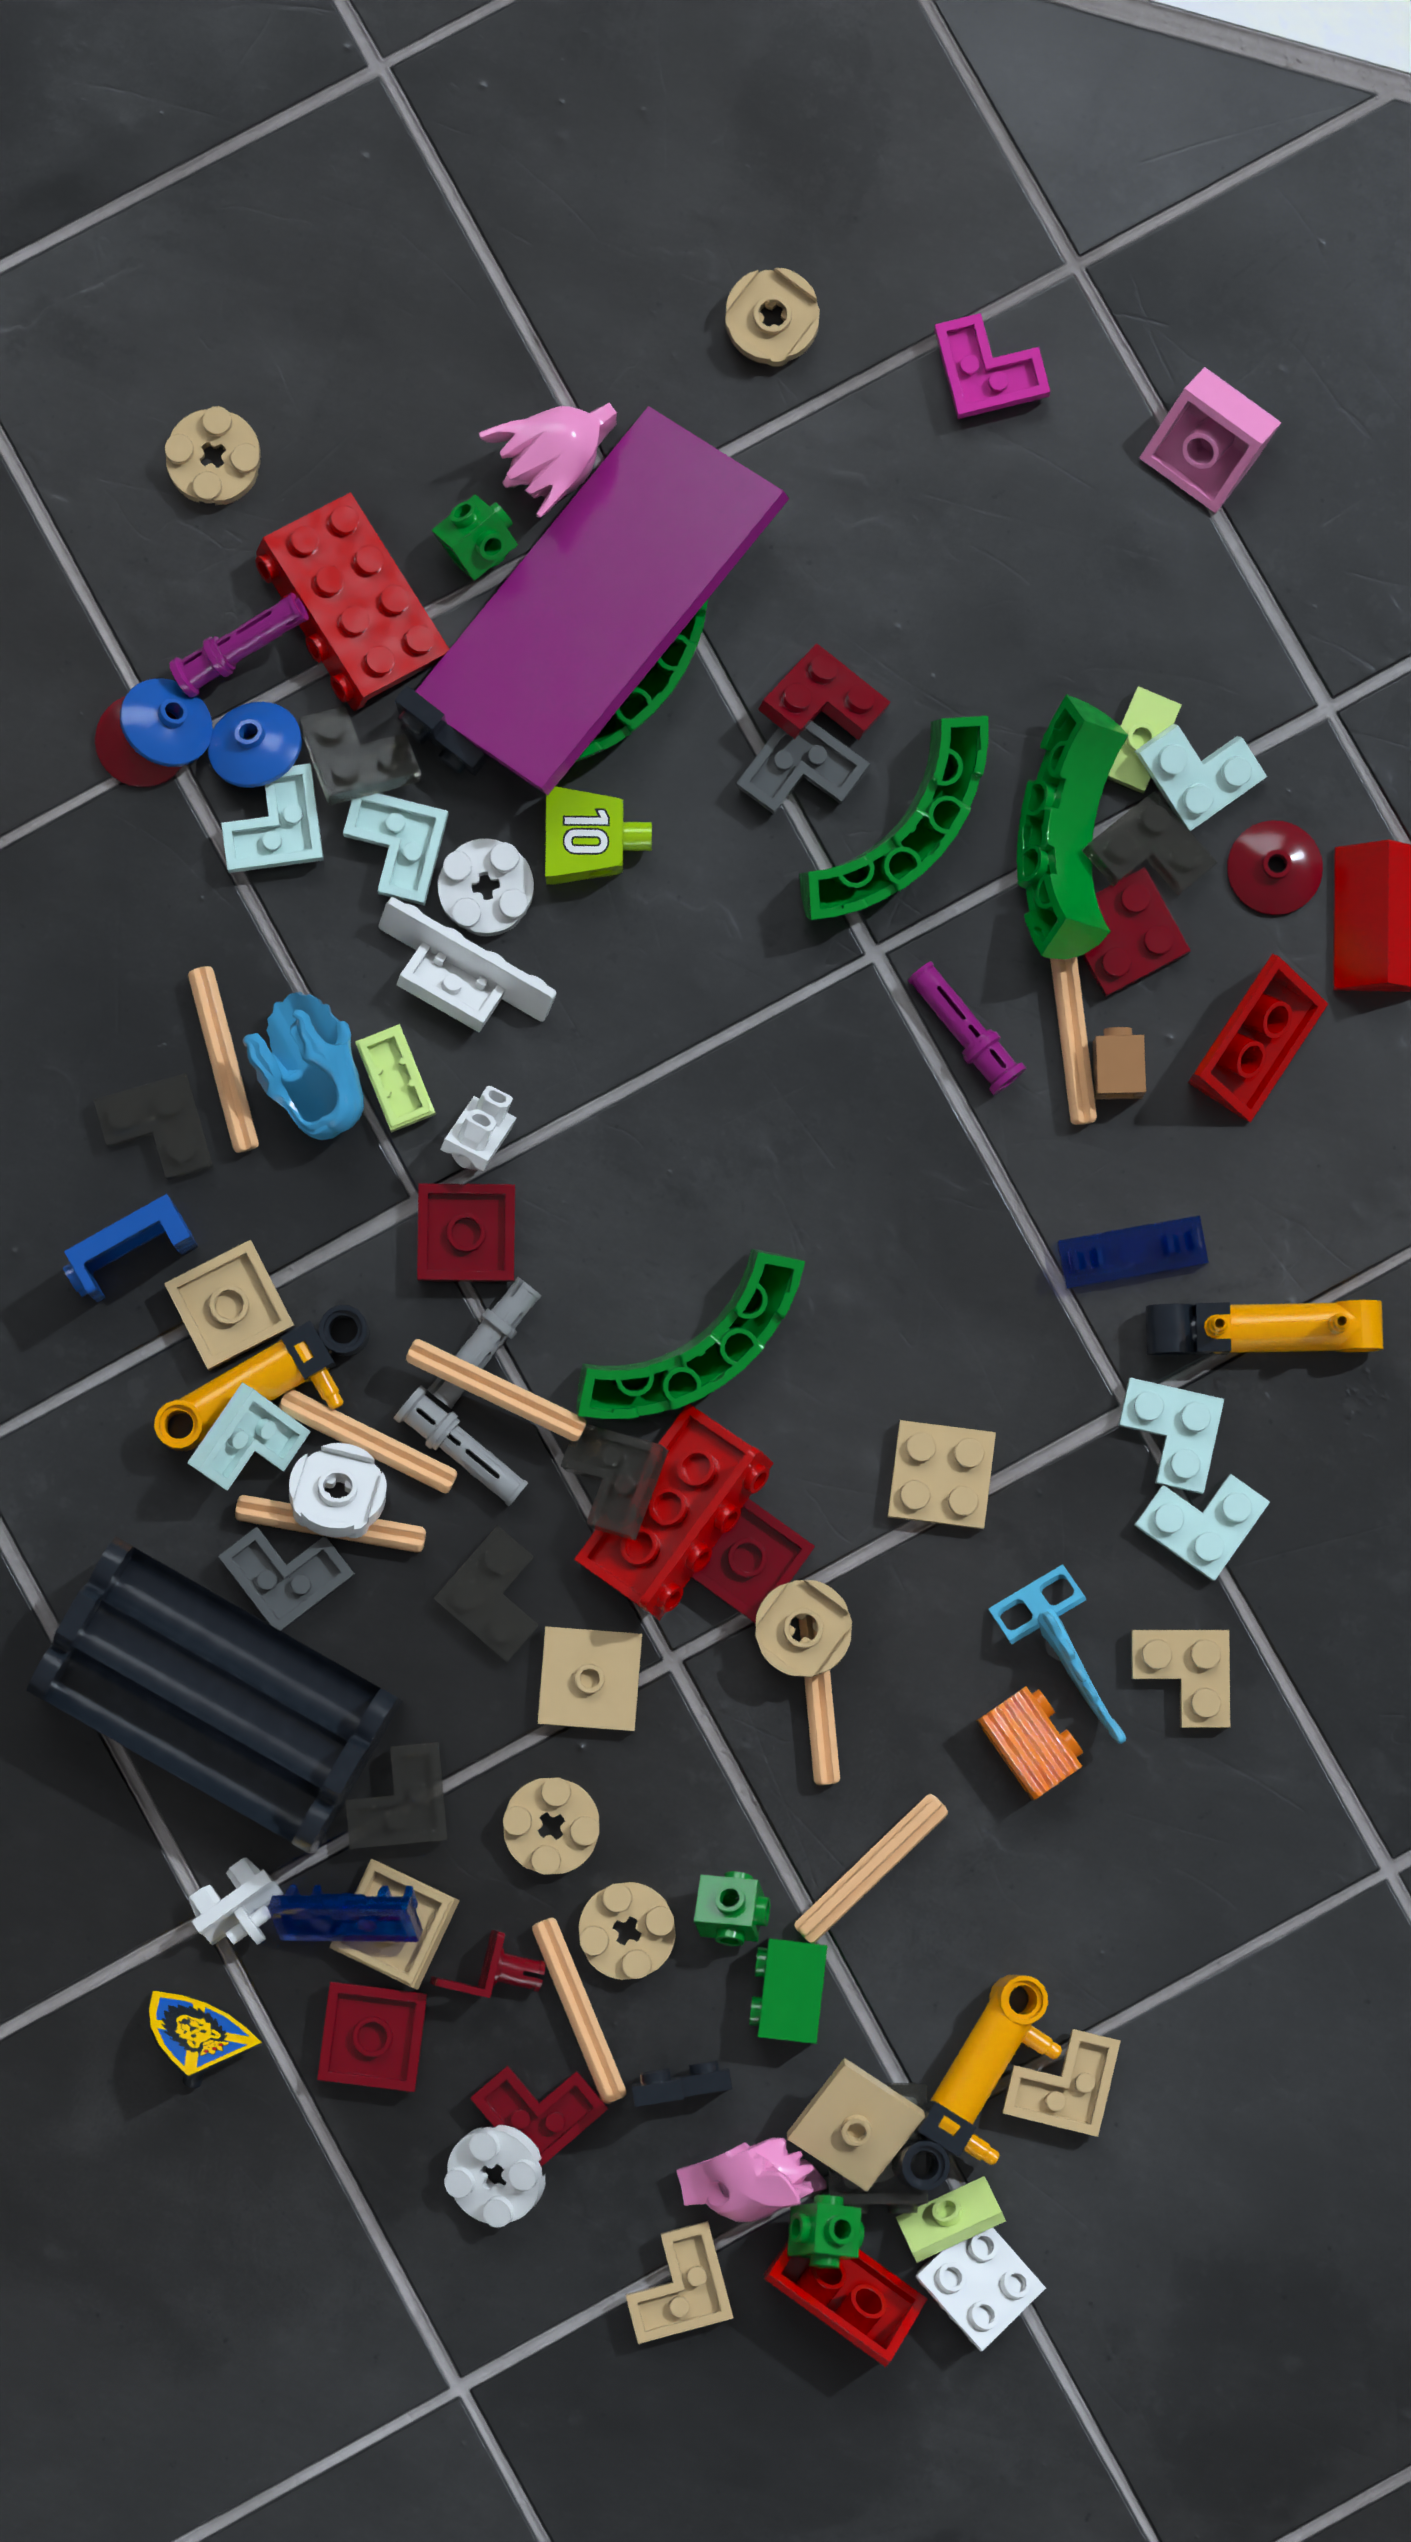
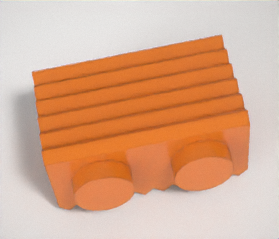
[976,1686,1083,1800]

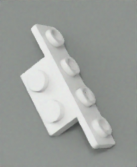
[378,897,557,1033]

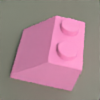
[1139,367,1282,514]

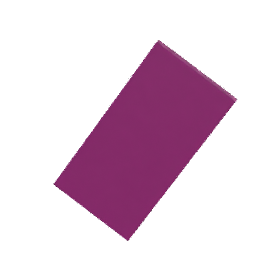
[415,406,789,796]

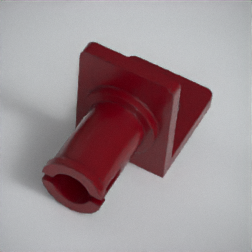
[430,1930,545,1998]

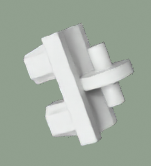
[440,1086,516,1171]
[189,1858,284,1946]

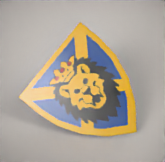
[148,1991,262,2088]

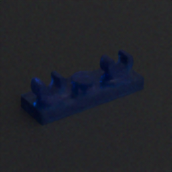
[1057,1215,1209,1289]
[268,1885,423,1942]

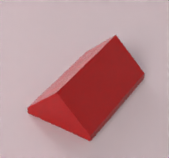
[1333,840,1411,992]
[1188,953,1328,1122]
[764,2239,927,2367]

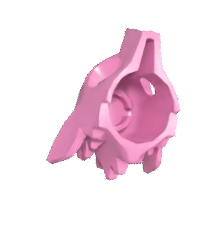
[479,403,617,518]
[676,2137,827,2222]

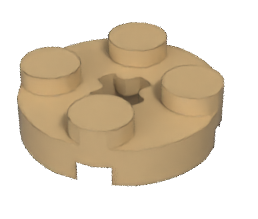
[725,268,820,367]
[165,406,261,505]
[755,1580,852,1677]
[503,1777,600,1875]
[579,1882,676,1980]

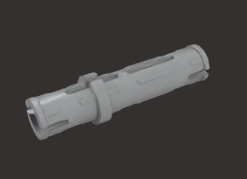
[427,1277,542,1409]

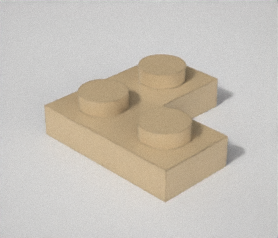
[1131,1630,1230,1728]
[1002,2029,1121,2137]
[626,2221,733,2344]

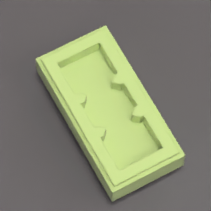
[1107,686,1182,794]
[355,1024,436,1132]
[896,2176,1006,2263]

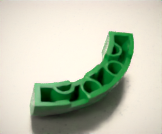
[576,599,708,761]
[1017,695,1129,960]
[799,716,989,920]
[576,1249,805,1419]

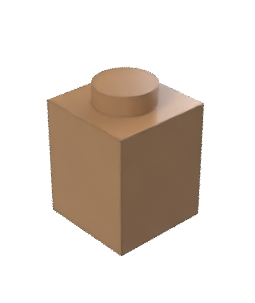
[1092,1027,1146,1100]

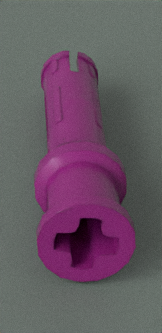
[169,593,309,698]
[908,961,1027,1096]

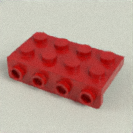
[255,492,449,711]
[574,1404,774,1621]

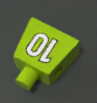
[545,786,652,885]

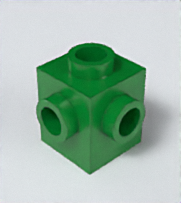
[431,494,518,581]
[694,1871,770,1946]
[787,2195,864,2269]

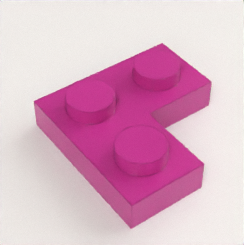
[934,313,1051,419]

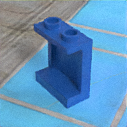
[63,1194,198,1303]

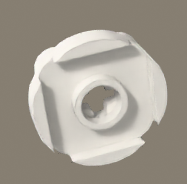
[438,839,534,936]
[289,1443,387,1538]
[444,2125,545,2227]

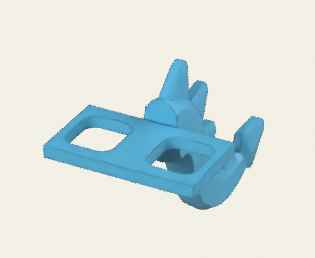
[988,1564,1126,1744]

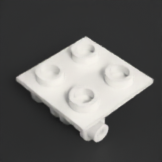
[916,2228,1046,2352]

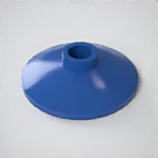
[120,678,213,767]
[208,702,302,788]

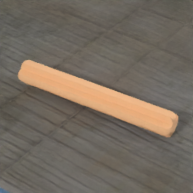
[1050,957,1097,1125]
[188,966,259,1153]
[406,1339,586,1441]
[279,1389,457,1493]
[235,1495,426,1553]
[799,1615,840,1785]
[794,1794,948,1943]
[532,1918,626,2104]

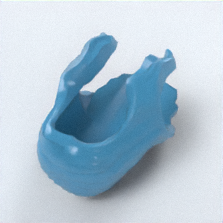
[243,992,364,1140]

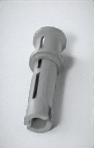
[393,1385,528,1506]

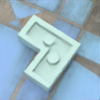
[1134,724,1267,831]
[221,763,324,873]
[343,788,449,906]
[1118,1378,1224,1494]
[187,1382,311,1491]
[1134,1474,1270,1581]

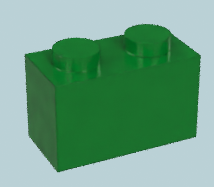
[749,1938,828,2044]

